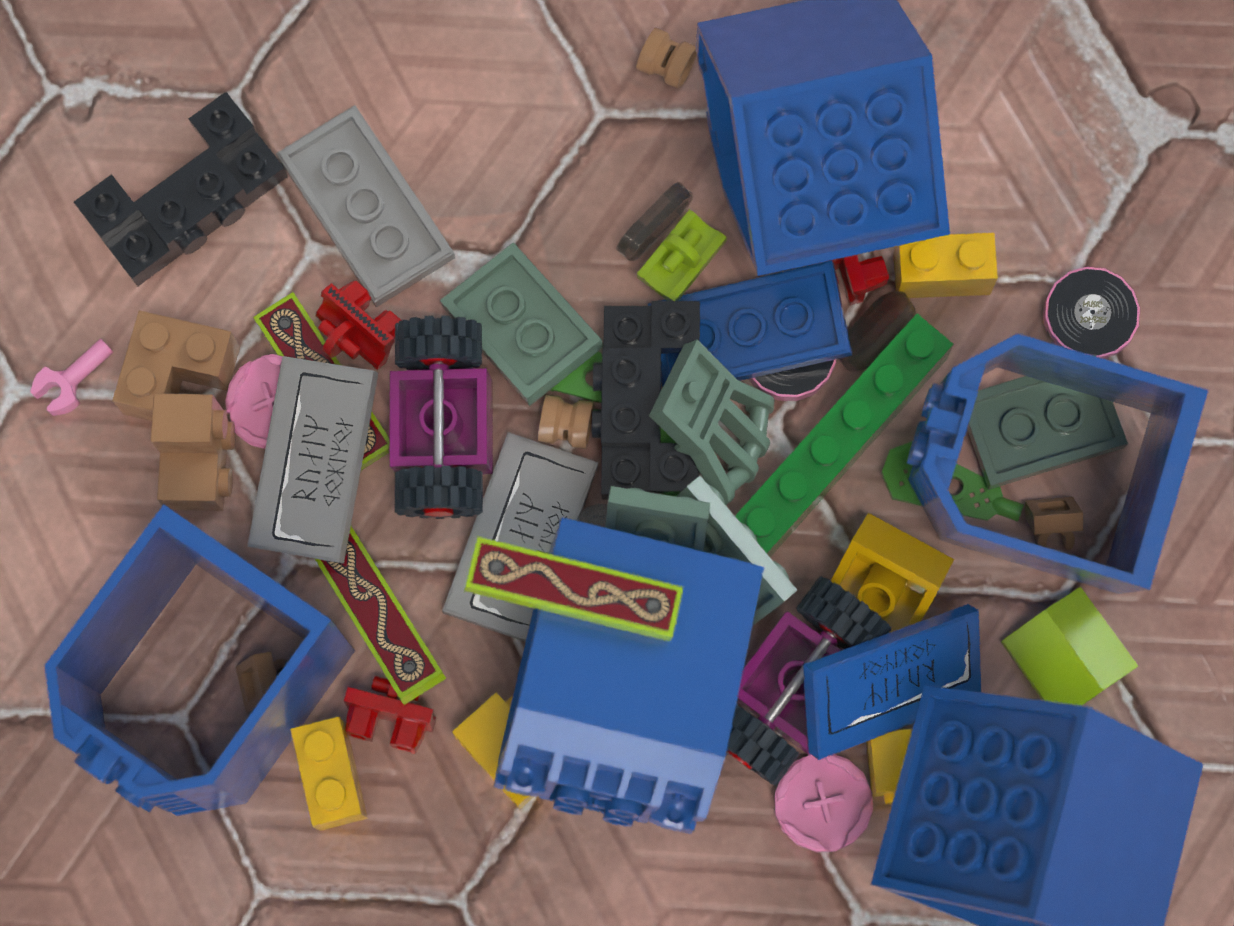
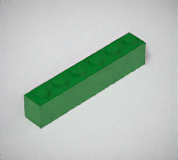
[735,313,954,557]

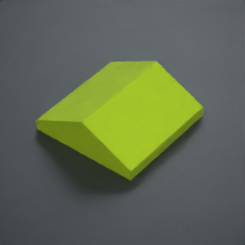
[1001,587,1138,706]

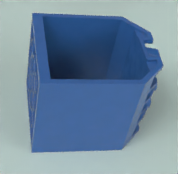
[696,0,950,276]
[907,333,1209,594]
[44,504,355,816]
[493,517,764,834]
[871,685,1203,926]

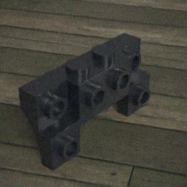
[74,92,288,287]
[592,301,700,500]

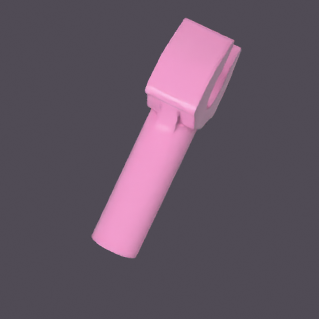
[30,338,114,416]

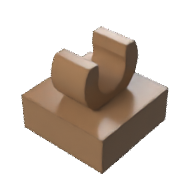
[1025,497,1083,550]
[235,652,289,714]

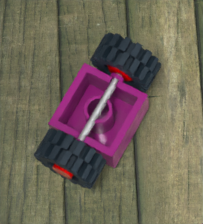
[389,316,493,519]
[726,576,892,786]

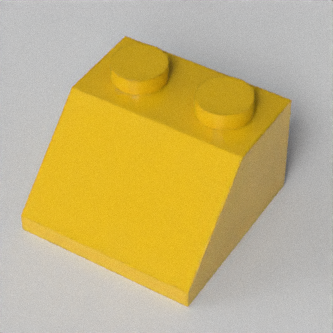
[831,513,954,632]

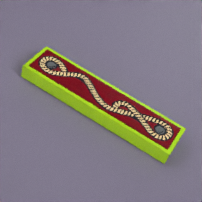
[253,292,390,471]
[314,526,446,705]
[464,536,683,642]

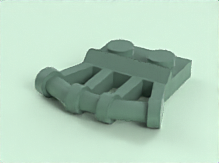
[649,340,775,505]

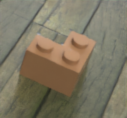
[112,310,240,421]
[151,393,235,511]

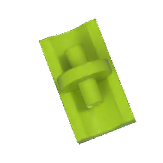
[637,209,727,301]

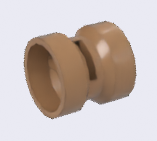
[636,27,697,89]
[538,394,594,449]

